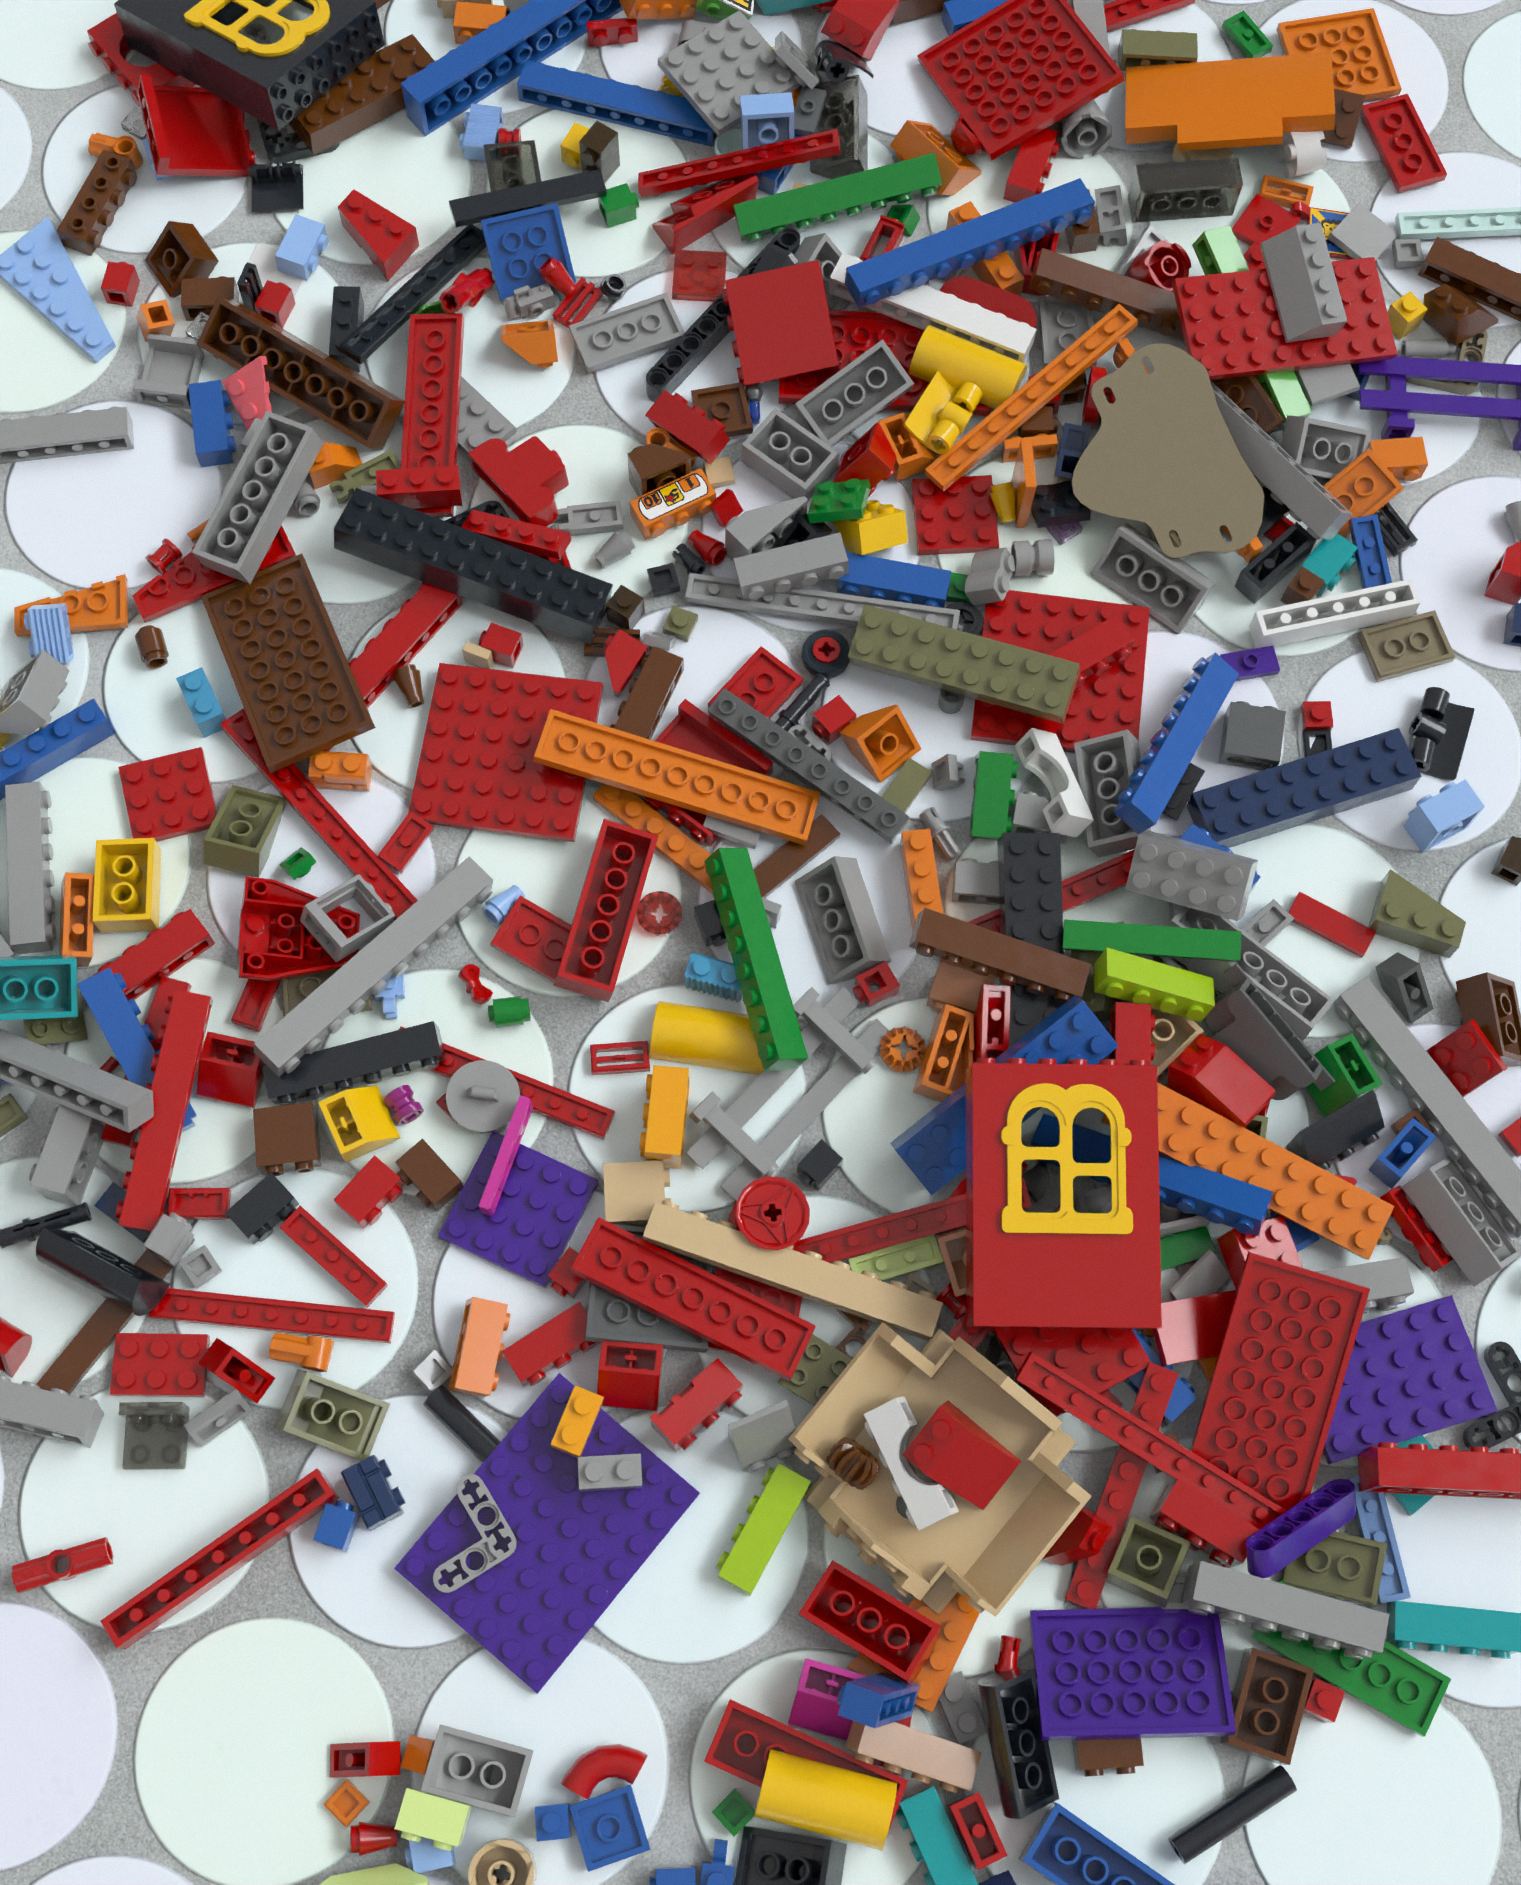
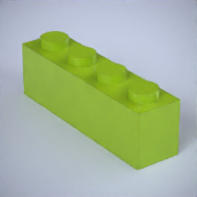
[1094,948,1215,1022]
[716,1463,811,1596]

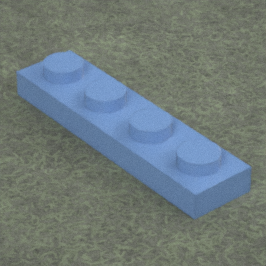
[1346,1476,1411,1604]

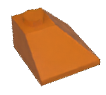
[500,319,558,368]
[839,705,921,783]

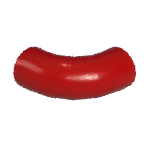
[561,1744,648,1799]

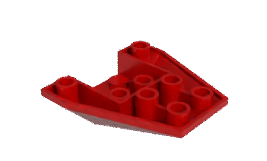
[236,876,360,981]

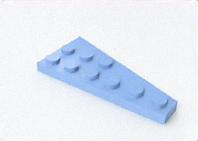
[0,216,116,363]

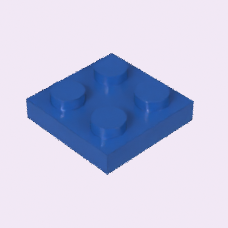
[569,1784,651,1872]

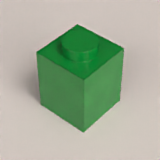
[598,183,639,228]

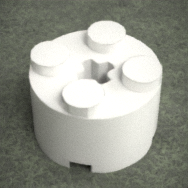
[1275,131,1327,179]

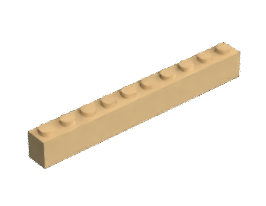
[642,1200,943,1341]

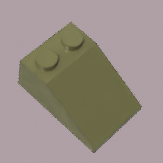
[203,785,287,878]
[274,1369,390,1460]

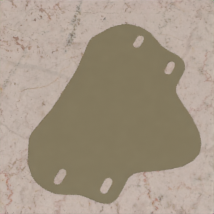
[1072,343,1264,558]

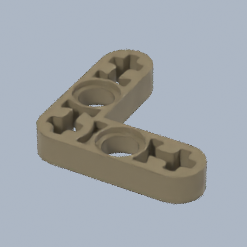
[1406,330,1488,396]

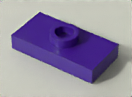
[1220,646,1280,681]

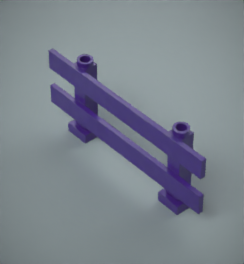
[1358,355,1521,451]

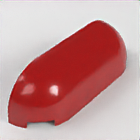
[939,276,1037,328]

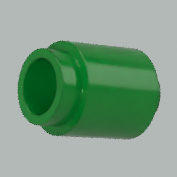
[488,996,531,1028]

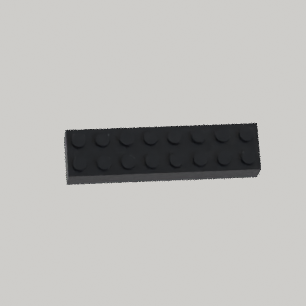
[997,833,1064,1048]

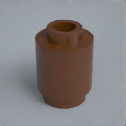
[135,625,169,669]

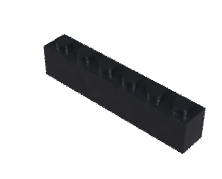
[262,1021,446,1106]

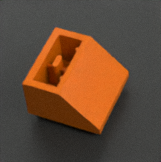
[878,413,942,481]

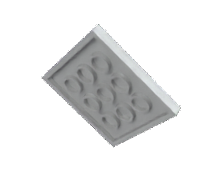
[658,10,800,136]

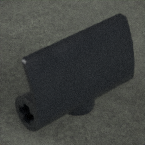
[815,40,874,82]
[1409,687,1475,781]

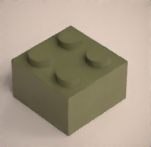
[1106,1516,1191,1608]

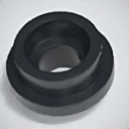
[600,274,626,300]

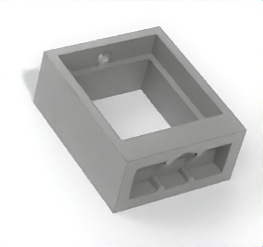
[300,874,395,962]

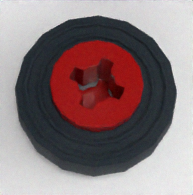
[801,629,850,679]

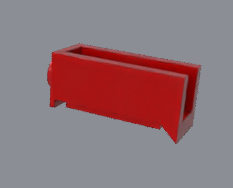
[859,215,905,261]

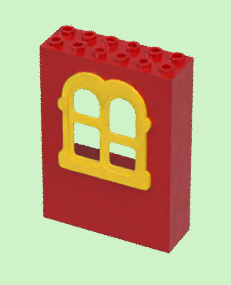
[966,1058,1162,1329]

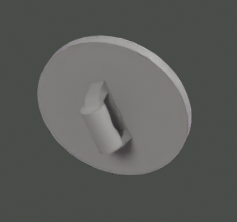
[446,1060,520,1133]

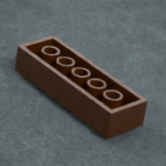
[288,34,435,155]

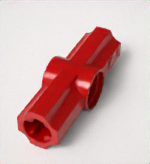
[439,268,495,314]
[11,1537,114,1593]

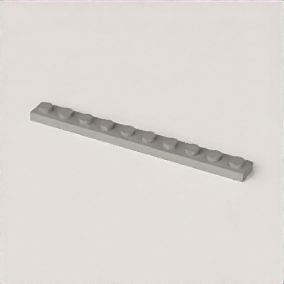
[685,573,960,630]

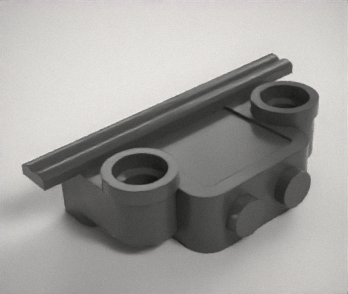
[1206,963,1335,1100]

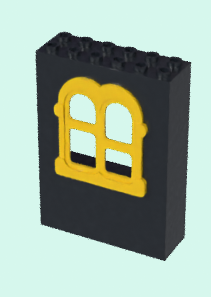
[114,0,385,131]

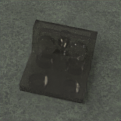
[118,1402,190,1470]

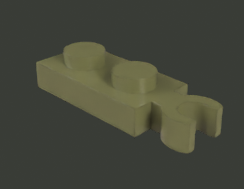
[329,450,401,504]

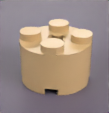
[468,1838,537,1885]

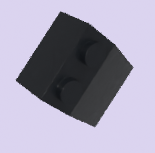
[735,1826,847,1885]

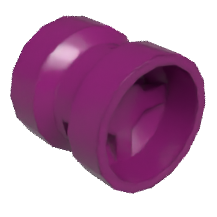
[384,1085,424,1126]

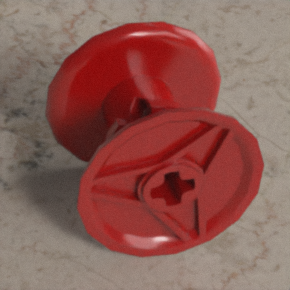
[728,1176,810,1250]

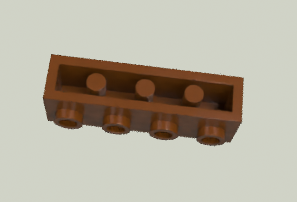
[57,150,137,256]

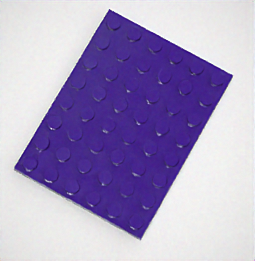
[394,1373,700,1694]

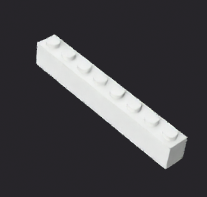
[829,253,1036,363]

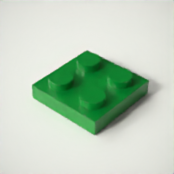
[808,479,871,523]

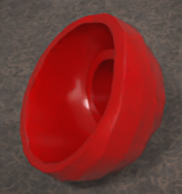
[950,117,984,156]

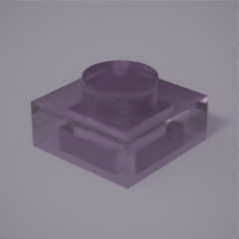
[1046,522,1083,545]

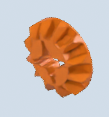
[880,1026,926,1072]

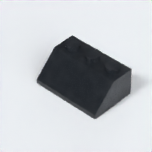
[1285,1089,1385,1170]

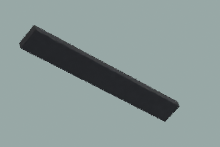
[339,224,486,365]

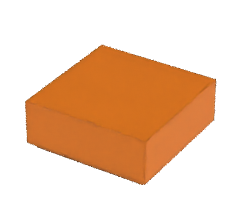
[323,1779,370,1828]

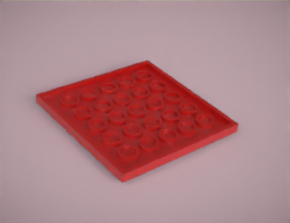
[917,0,1125,161]
[970,590,1150,753]
[408,663,604,842]

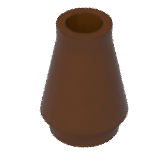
[394,664,424,708]

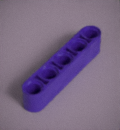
[1246,1479,1357,1578]

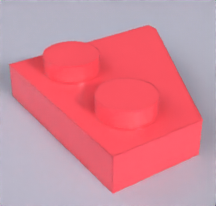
[222,356,272,430]

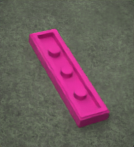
[479,1095,534,1216]

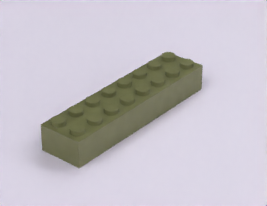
[848,604,1080,724]

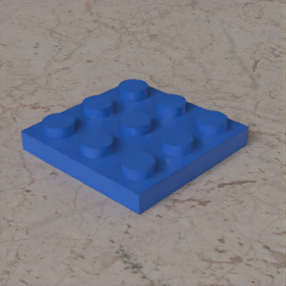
[480,203,576,300]

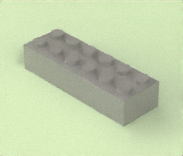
[192,411,324,584]
[1167,906,1335,1041]
[1181,1561,1390,1660]

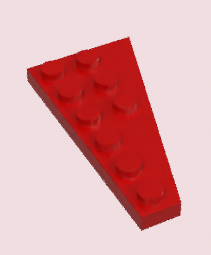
[133,525,296,623]

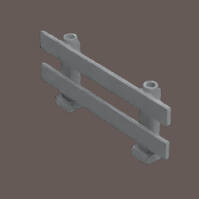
[685,986,889,1202]

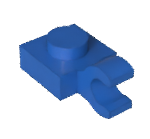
[700,1839,735,1885]

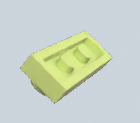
[848,1234,943,1282]

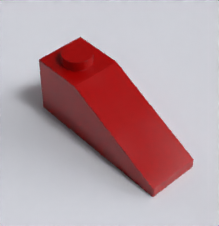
[973,984,1011,1062]

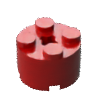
[1128,240,1191,292]

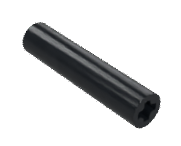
[423,1385,522,1480]
[1168,1765,1297,1865]

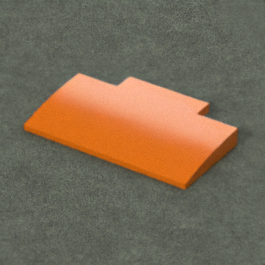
[1125,52,1335,151]

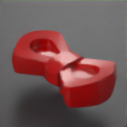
[458,964,493,1005]

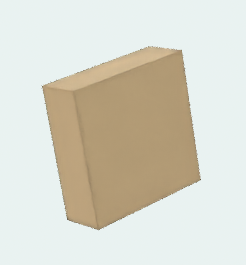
[703,456,735,488]
[462,642,494,669]

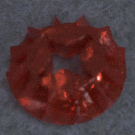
[636,891,682,936]

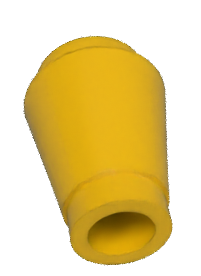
[989,482,1017,523]

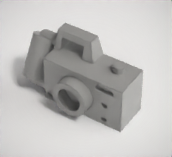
[503,283,555,319]

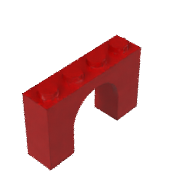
[87,13,196,107]

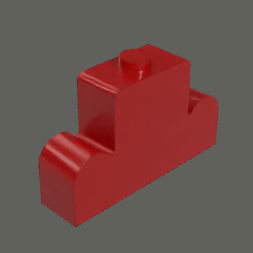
[468,436,569,527]

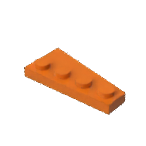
[14,574,128,637]

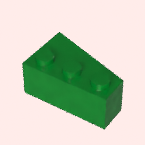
[969,751,1018,840]

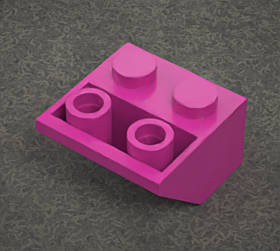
[788,1658,867,1741]

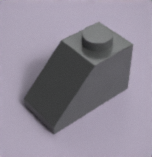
[1375,952,1434,1024]

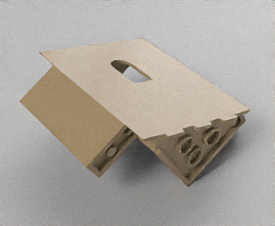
[788,1322,1092,1617]

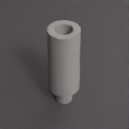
[1401,339,1456,359]

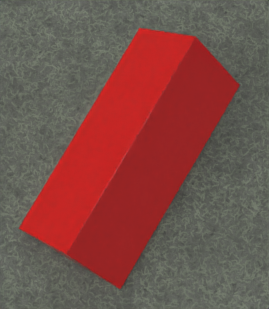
[652,175,758,255]

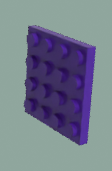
[438,1132,599,1289]

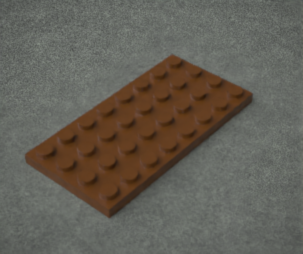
[201,553,376,773]

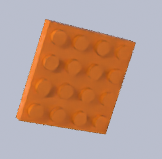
[1276,8,1402,101]

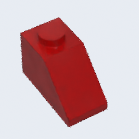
[603,629,648,698]
[198,1338,275,1404]
[1042,1507,1113,1566]
[329,1741,401,1778]

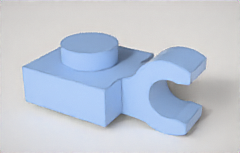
[375,973,405,1019]

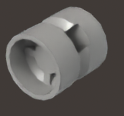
[1011,539,1054,577]

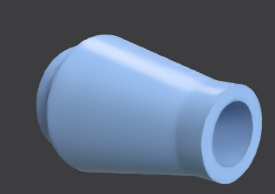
[482,885,525,925]

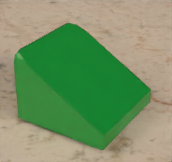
[886,204,920,236]

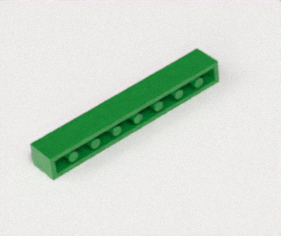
[733,153,942,243]
[704,848,808,1071]

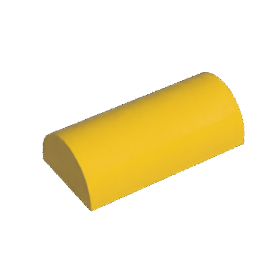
[909,325,1028,409]
[650,1001,764,1075]
[754,1749,897,1851]

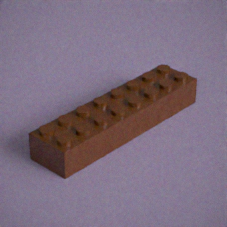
[197,296,405,449]

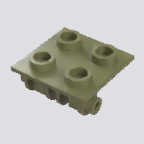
[23,985,88,1047]
[777,1334,852,1406]

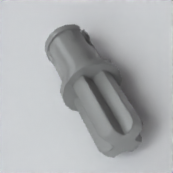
[919,807,961,860]

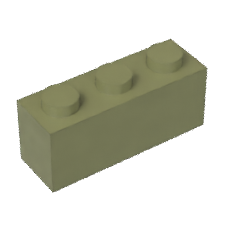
[1118,29,1198,71]

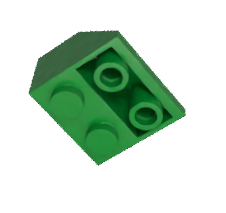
[1306,1033,1382,1118]

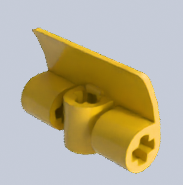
[904,371,982,454]

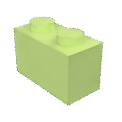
[394,1788,472,1851]

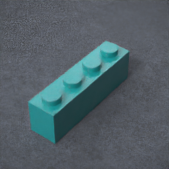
[1387,1601,1521,1659]
[896,1786,978,1885]

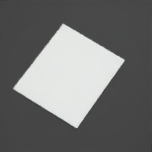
[246,243,303,298]

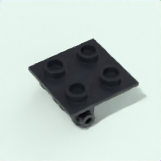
[249,161,304,212]

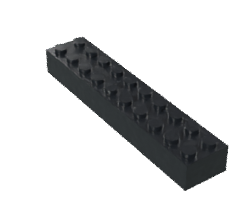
[334,488,613,645]

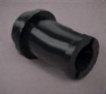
[672,543,706,575]

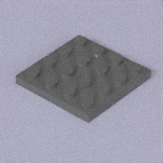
[584,1223,712,1353]

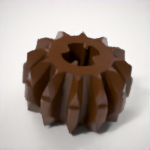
[826,1437,881,1490]

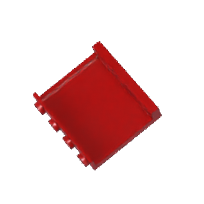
[137,74,255,177]
[722,260,840,388]
[632,699,773,846]

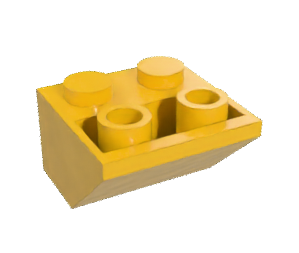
[832,500,908,555]
[318,1085,401,1163]

